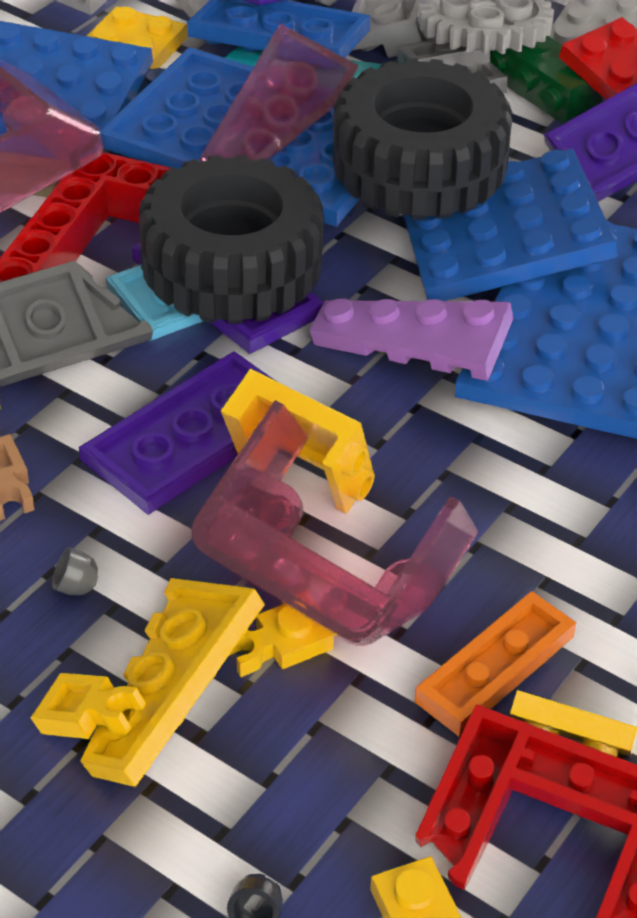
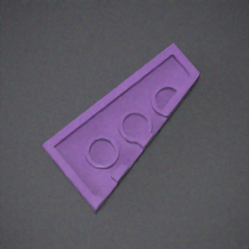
[310,298,513,381]

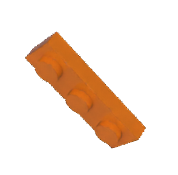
[414,591,577,737]

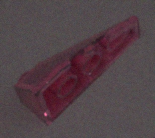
[200,24,359,161]

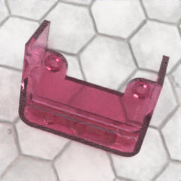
[0,59,104,213]
[192,400,478,646]

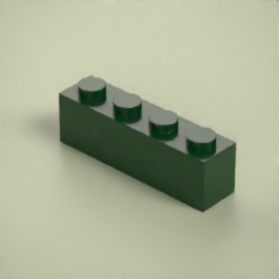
[490,36,603,124]

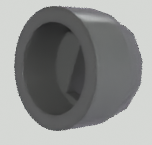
[52,547,98,596]

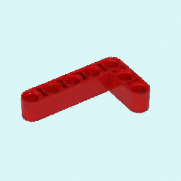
[0,152,171,282]

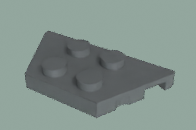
[0,261,153,387]

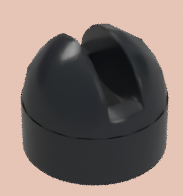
[227,873,283,918]

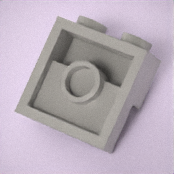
[352,0,436,58]

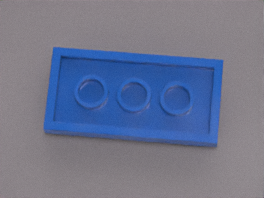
[187,0,370,66]

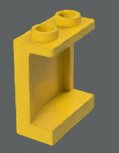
[221,369,375,513]

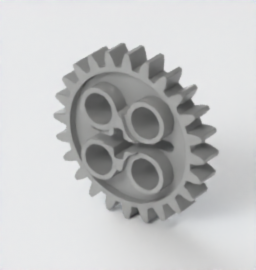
[418,0,554,54]

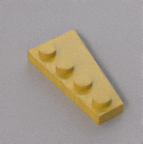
[80,578,265,787]

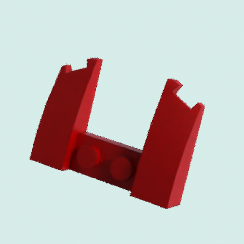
[415,704,637,918]

